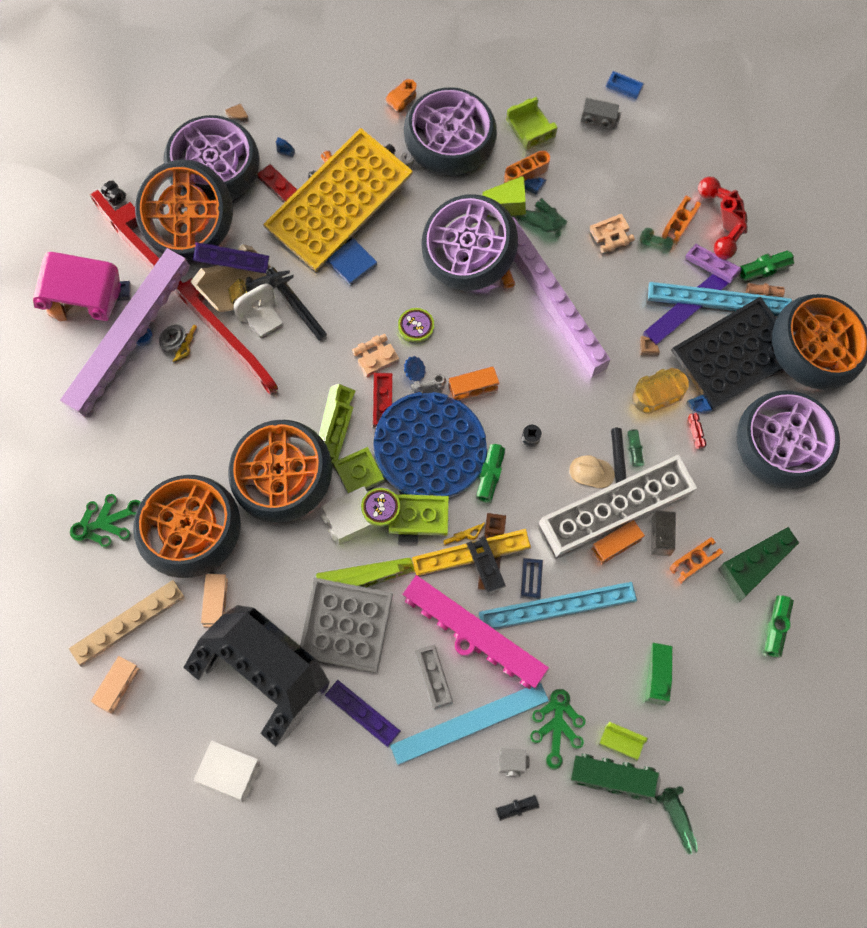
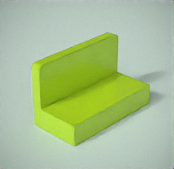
[598,722,648,761]

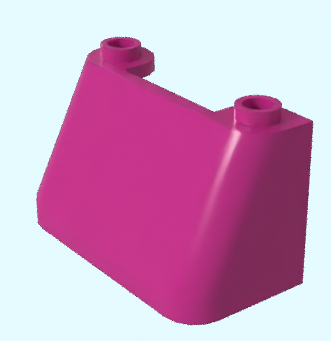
[33,252,121,321]

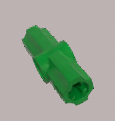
[739,250,795,282]
[476,444,506,503]
[764,595,794,657]

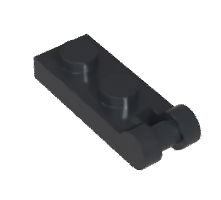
[466,536,506,594]

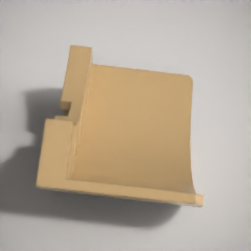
[191,244,271,312]

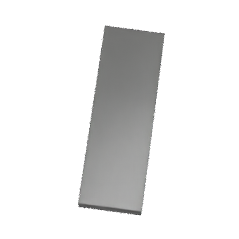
[416,644,453,709]

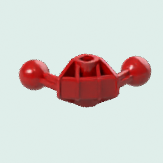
[698,176,748,260]

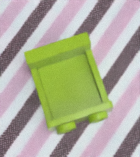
[506,97,558,151]

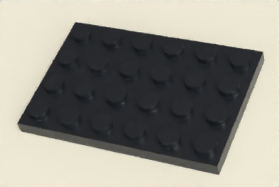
[671,296,782,411]

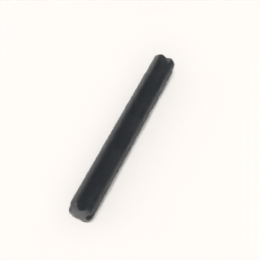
[266,267,327,341]
[611,427,627,483]

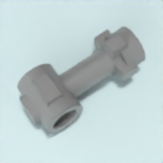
[411,374,446,393]

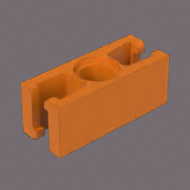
[662,196,701,245]
[448,366,499,401]
[591,520,645,565]
[669,537,724,584]

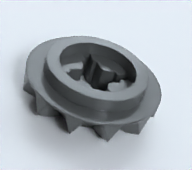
[159,325,188,352]

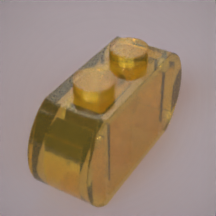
[632,368,689,414]

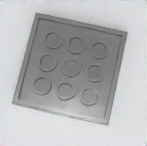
[300,578,393,673]

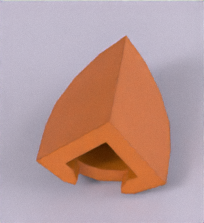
[46,301,67,321]

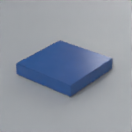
[327,238,377,286]

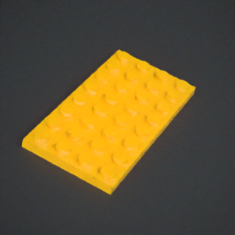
[263,128,413,272]

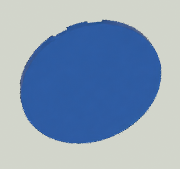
[373,392,487,498]

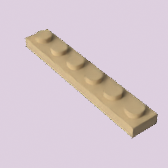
[68,580,185,666]

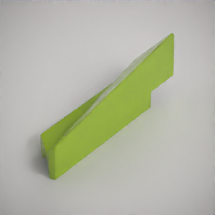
[314,384,356,463]
[316,558,415,588]

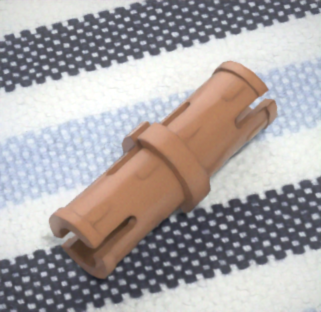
[746,283,785,297]

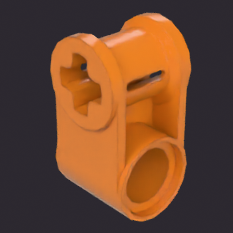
[385,79,417,113]

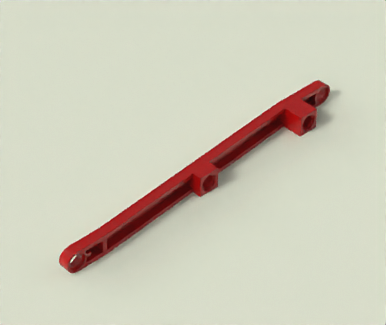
[89,189,278,395]

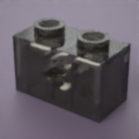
[651,510,676,556]

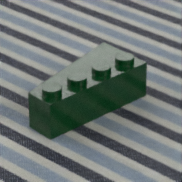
[718,527,799,602]
[571,753,661,805]

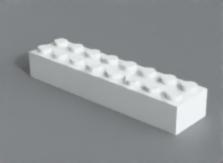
[539,455,697,557]

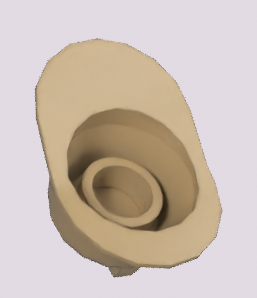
[570,455,615,488]

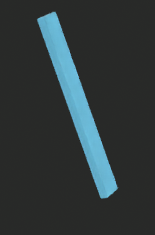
[648,282,792,316]
[478,582,637,630]
[390,683,549,765]

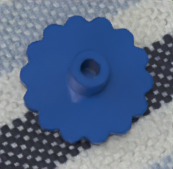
[404,356,426,382]

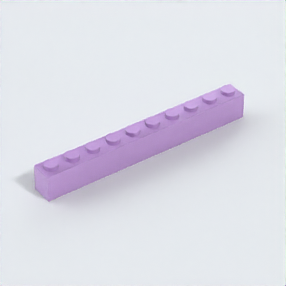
[497,217,611,377]
[60,248,190,417]

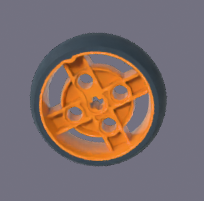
[135,160,233,260]
[772,294,867,390]
[228,420,332,522]
[133,475,241,578]

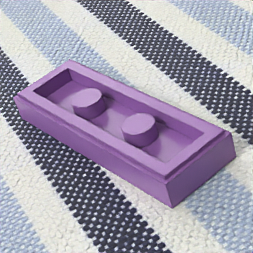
[685,244,741,283]

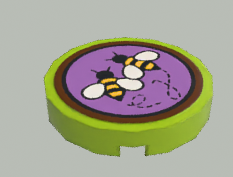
[398,308,434,343]
[361,488,400,527]

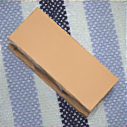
[201,574,228,628]
[91,656,140,715]

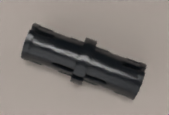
[495,795,540,821]

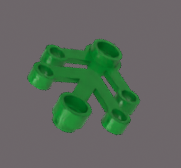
[70,494,141,549]
[530,689,586,770]

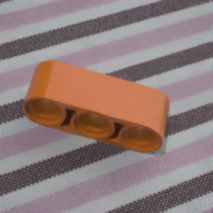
[504,151,550,183]

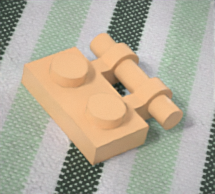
[589,214,635,253]
[352,334,399,377]

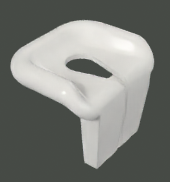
[234,284,283,338]

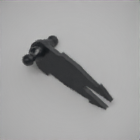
[241,270,294,295]

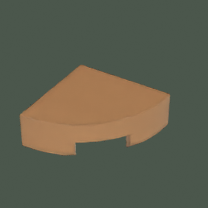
[225,103,249,121]
[640,336,660,356]

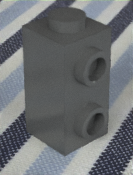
[580,98,621,129]

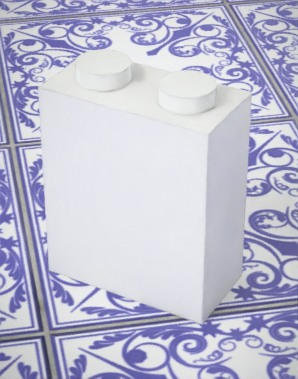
[320,487,377,545]
[194,740,261,802]

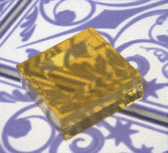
[228,278,247,304]

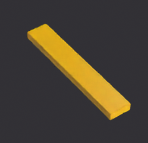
[412,529,531,577]

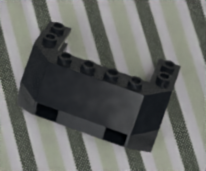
[183,605,330,747]

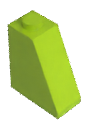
[482,177,526,217]

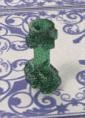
[640,228,674,250]

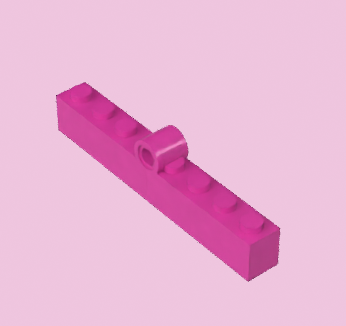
[402,575,549,690]

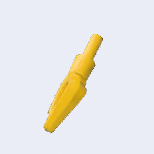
[172,324,197,362]
[443,522,485,545]

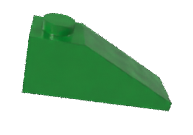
[645,643,673,706]

